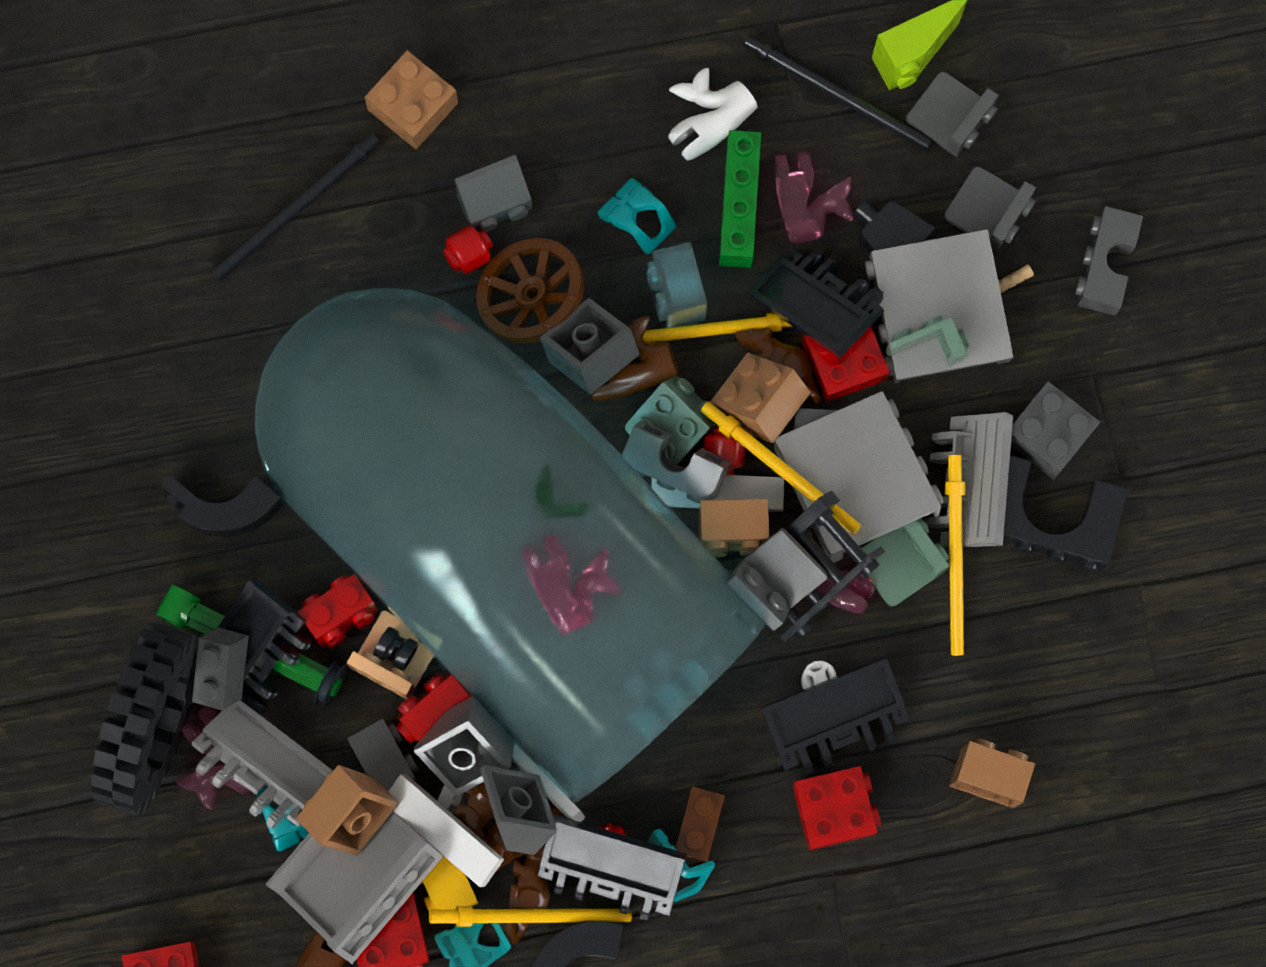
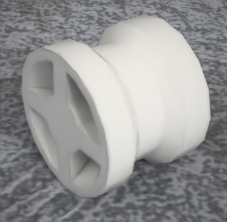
[801,661,836,689]

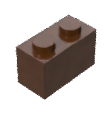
[675,786,725,864]

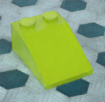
[872,0,967,90]

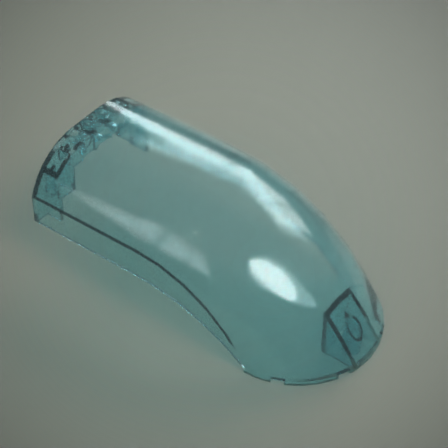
[255,288,766,803]

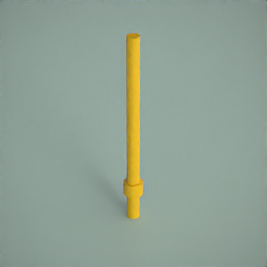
[643,313,793,343]
[701,401,862,535]
[945,454,965,656]
[429,906,632,927]

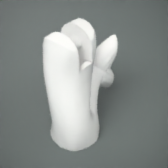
[668,68,758,161]

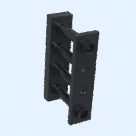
[781,491,885,642]

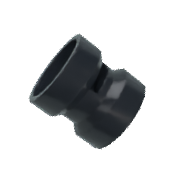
[373,626,419,671]

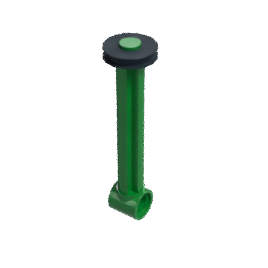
[156,585,348,709]

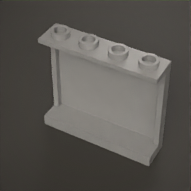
[865,229,1014,384]
[774,391,943,563]
[266,812,444,964]

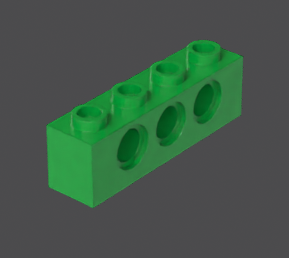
[719,130,761,268]

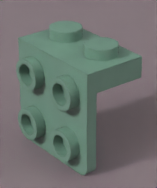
[886,315,970,367]
[625,376,718,465]
[861,518,949,607]

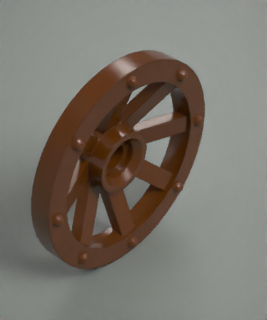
[476,238,584,343]

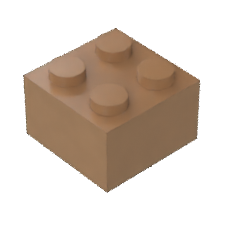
[365,50,458,149]
[710,353,811,444]
[698,499,769,557]
[949,738,1035,808]
[296,765,399,856]

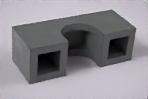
[1075,206,1143,316]
[619,421,731,504]

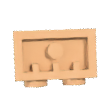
[347,611,440,699]

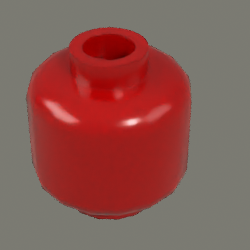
[442,225,493,274]
[704,427,747,475]

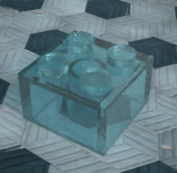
[647,242,707,328]

